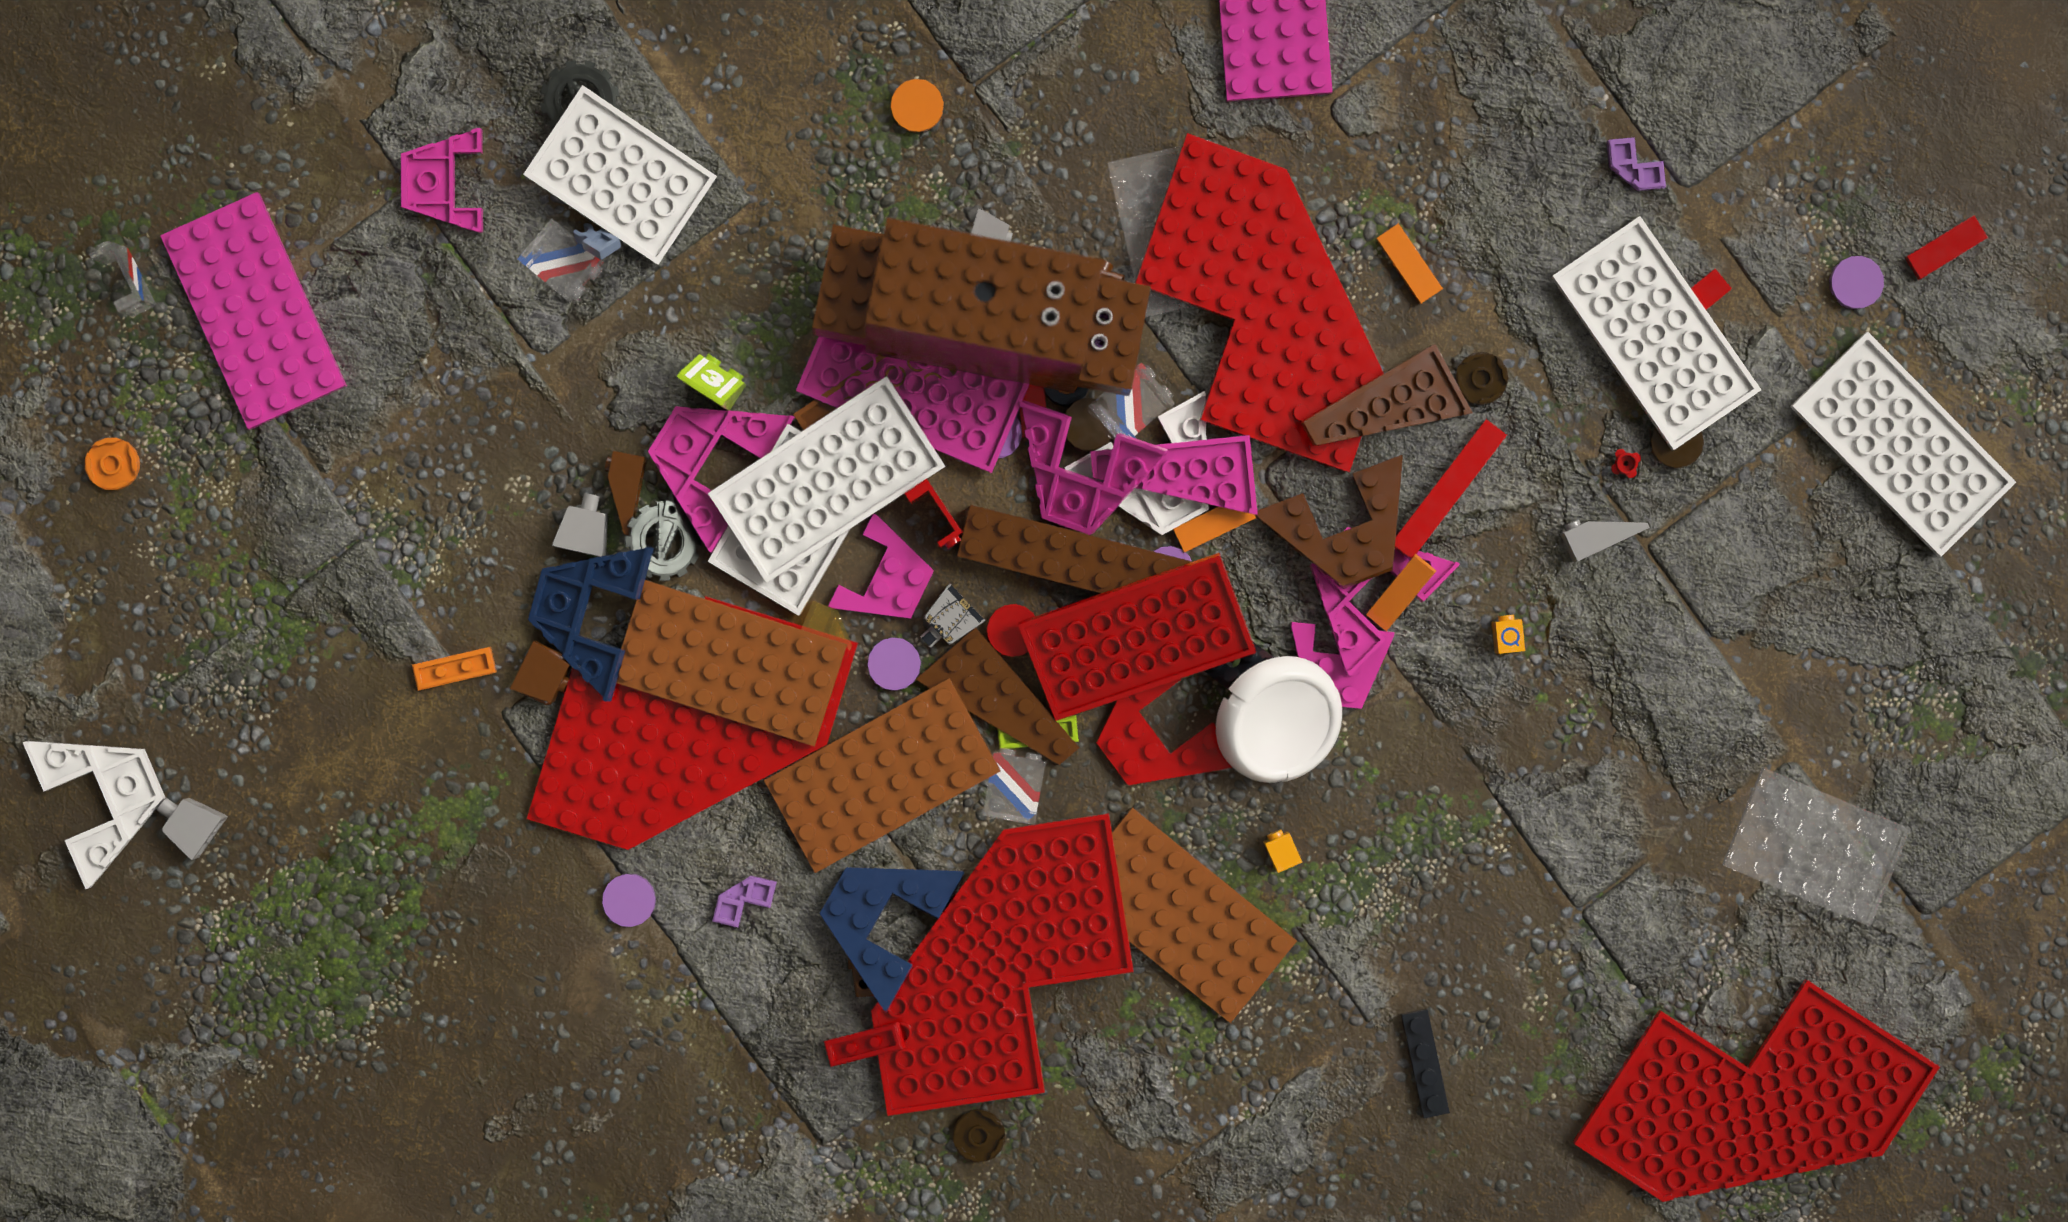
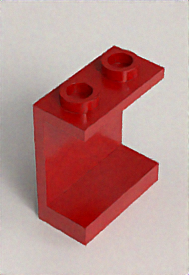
[905,479,963,549]

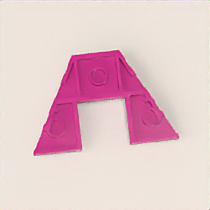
[1019,401,1168,535]
[648,406,795,553]
[1310,527,1460,677]

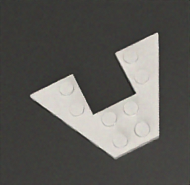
[1065,392,1209,535]
[23,741,166,889]

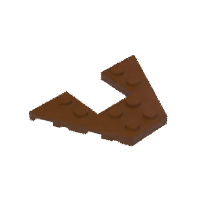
[1255,455,1403,589]

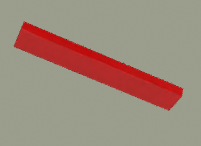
[1395,419,1507,560]

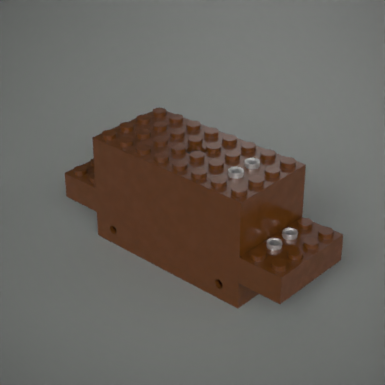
[812,217,1151,397]

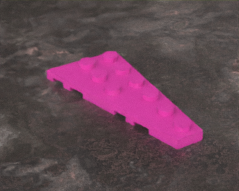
[1090,435,1258,515]

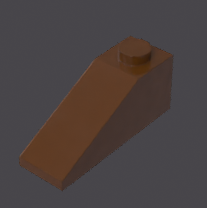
[605,451,647,535]

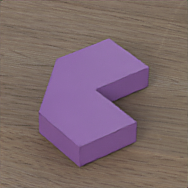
[1607,137,1666,191]
[712,875,777,927]

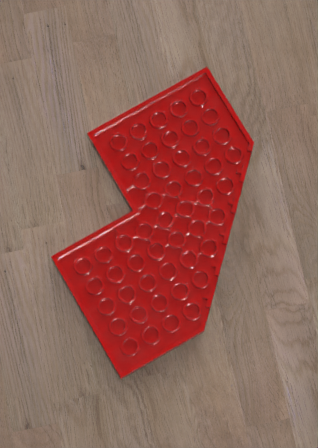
[1135,133,1384,473]
[527,596,858,850]
[871,813,1134,1116]
[1573,979,1940,1202]

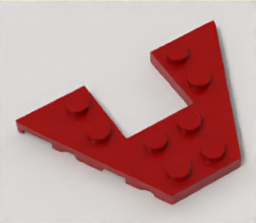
[1096,679,1233,785]

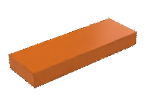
[1376,223,1443,304]
[1173,507,1256,553]
[1366,554,1436,631]
[412,647,497,691]

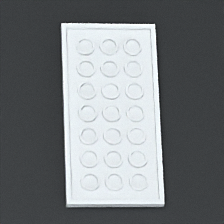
[1551,216,1761,451]
[1790,332,2016,557]
[708,376,946,583]

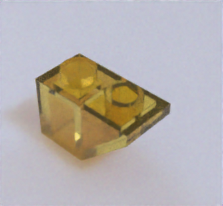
[801,601,852,650]

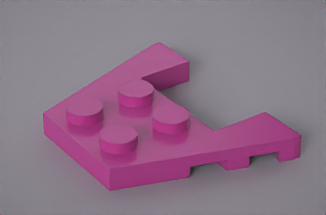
[401,128,483,233]
[829,514,934,618]
[1291,622,1394,709]

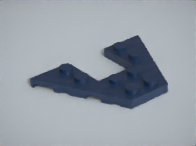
[528,547,654,702]
[820,867,964,1013]

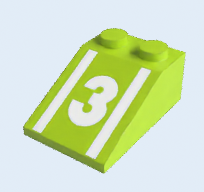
[677,354,746,411]

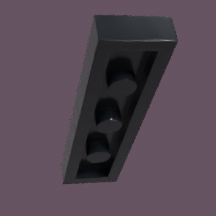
[1401,1008,1450,1119]

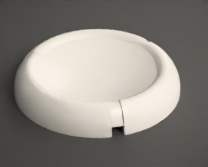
[1216,656,1342,783]

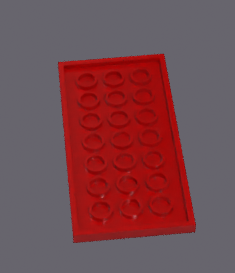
[1018,553,1256,721]

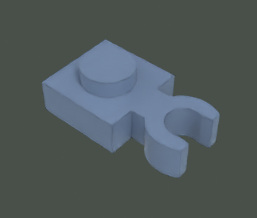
[573,223,621,260]

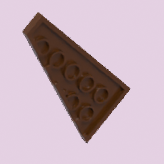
[1300,344,1473,446]
[916,628,1080,765]

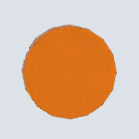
[891,79,944,133]
[85,438,140,490]

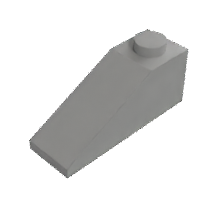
[971,209,1013,242]
[1559,519,1650,562]

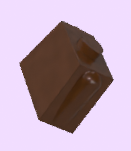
[510,641,572,705]

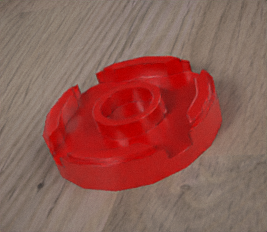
[987,604,1035,657]

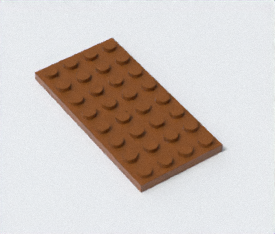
[616,580,847,746]
[764,678,1001,873]
[1112,807,1297,1023]

